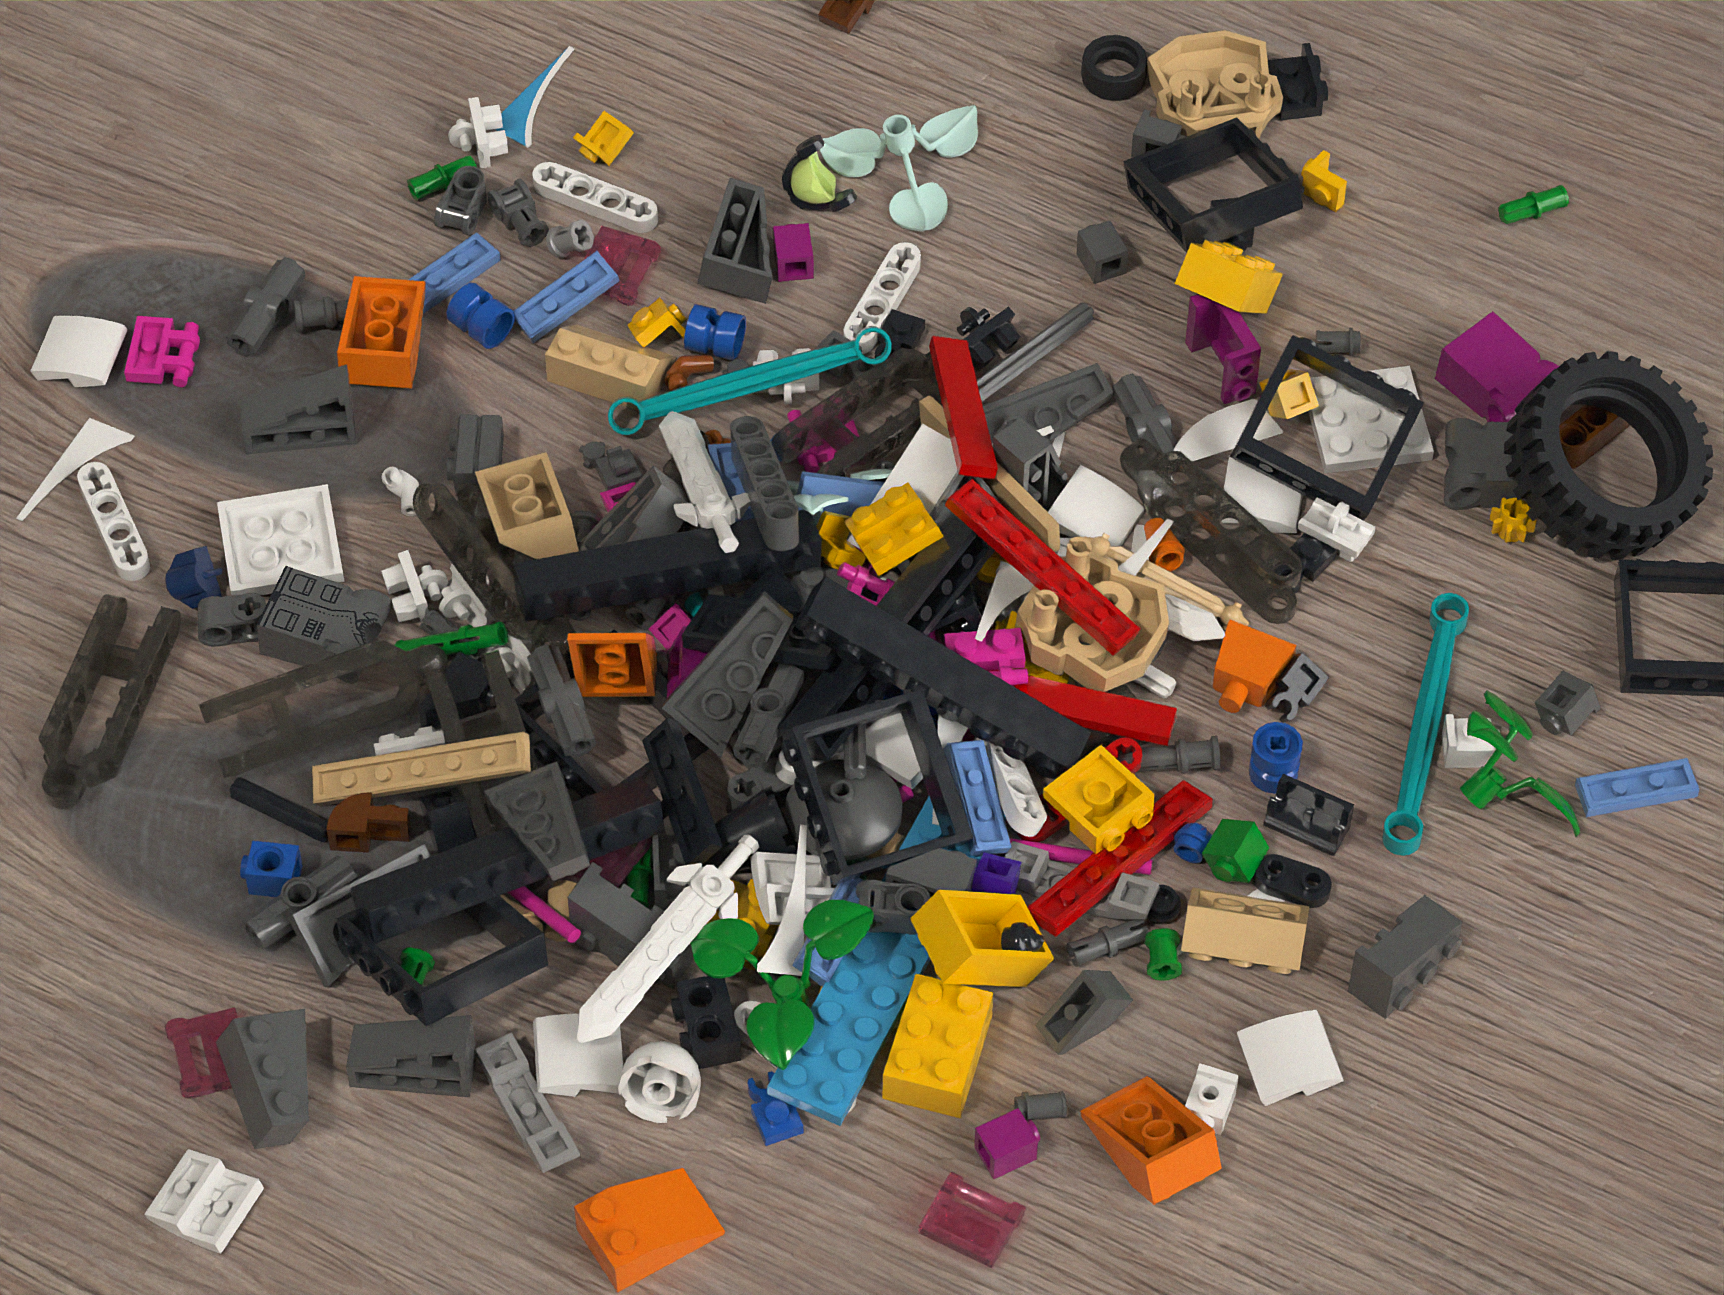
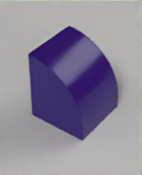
[972,852,1022,894]

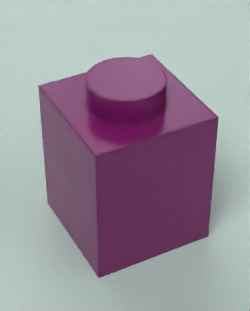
[773,223,814,282]
[974,1108,1041,1179]

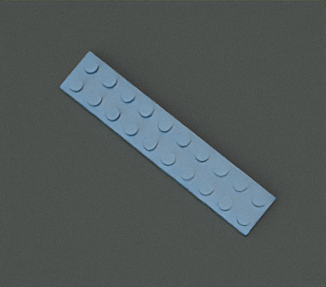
[767,796,1006,1126]

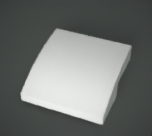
[30,316,128,387]
[1220,455,1303,533]
[1048,465,1144,546]
[865,713,962,789]
[750,852,835,925]
[1237,1010,1344,1106]
[533,1014,623,1097]
[144,1149,264,1254]

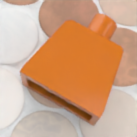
[1213,620,1297,713]

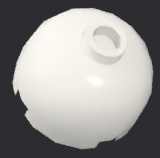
[618,1041,701,1123]

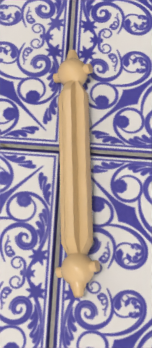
[1084,533,1250,630]

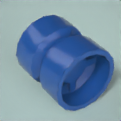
[446,283,515,349]
[684,304,746,360]
[1249,722,1303,794]

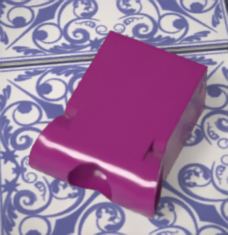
[1434,311,1559,422]

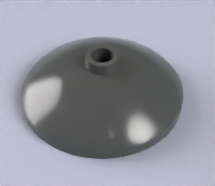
[785,759,903,860]

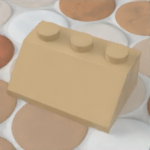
[545,325,676,411]
[475,452,579,559]
[1181,887,1310,974]

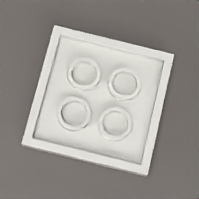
[1308,366,1434,473]
[217,484,344,596]

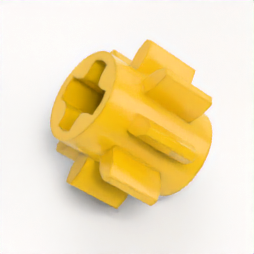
[1489,497,1537,543]

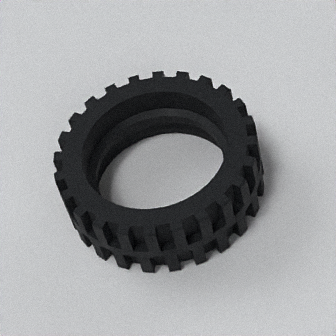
[1504,351,1713,560]

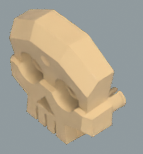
[1146,30,1283,139]
[1015,536,1169,692]

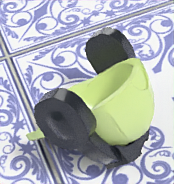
[782,135,857,212]

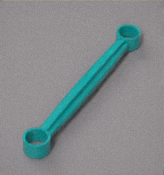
[608,326,892,435]
[1382,593,1469,856]

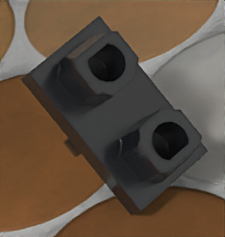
[957,306,1021,371]

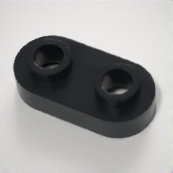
[1253,854,1332,908]

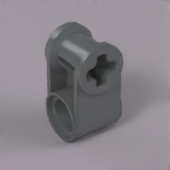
[434,166,487,236]
[197,593,266,647]
[726,757,792,814]
[855,880,930,935]

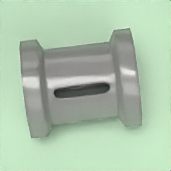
[546,220,594,258]

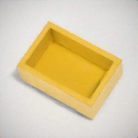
[1174,240,1283,313]
[910,890,1054,987]
[882,974,993,1118]

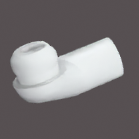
[382,467,420,516]

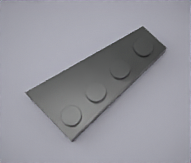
[983,363,1113,444]
[662,591,793,757]
[484,762,591,881]
[288,844,431,987]

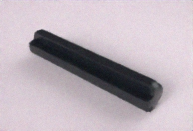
[229,777,328,842]

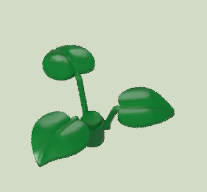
[1460,690,1580,838]
[690,900,874,1070]

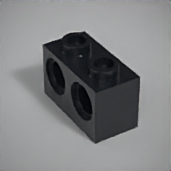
[671,976,741,1069]

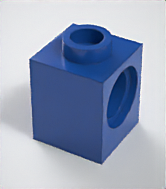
[240,841,303,897]

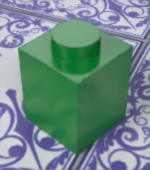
[1202,818,1269,883]

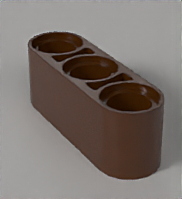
[1559,405,1630,469]

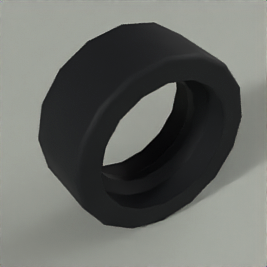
[1081,35,1147,101]

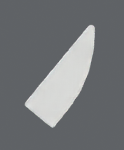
[1168,399,1283,467]

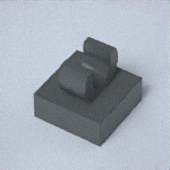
[595,446,643,491]

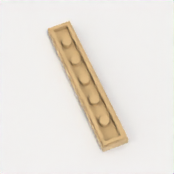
[919,395,1060,552]
[312,732,531,806]

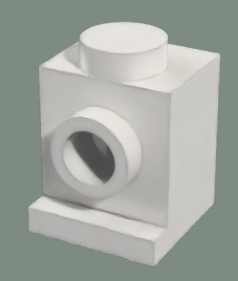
[1441,714,1500,768]
[1185,1063,1238,1135]

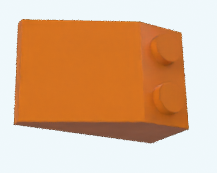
[337,276,426,389]
[567,633,657,697]
[1080,1076,1222,1205]
[574,1168,725,1293]

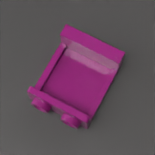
[1185,294,1261,404]

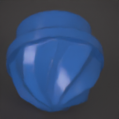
[1173,823,1212,863]

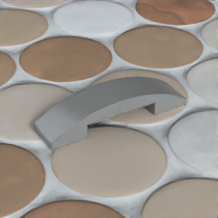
[1005,841,1160,919]
[475,1033,580,1173]

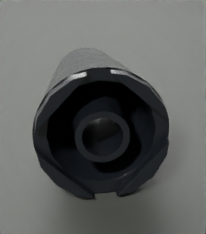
[701,786,798,871]

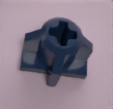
[165,546,223,609]

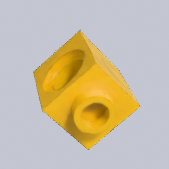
[1259,369,1319,419]

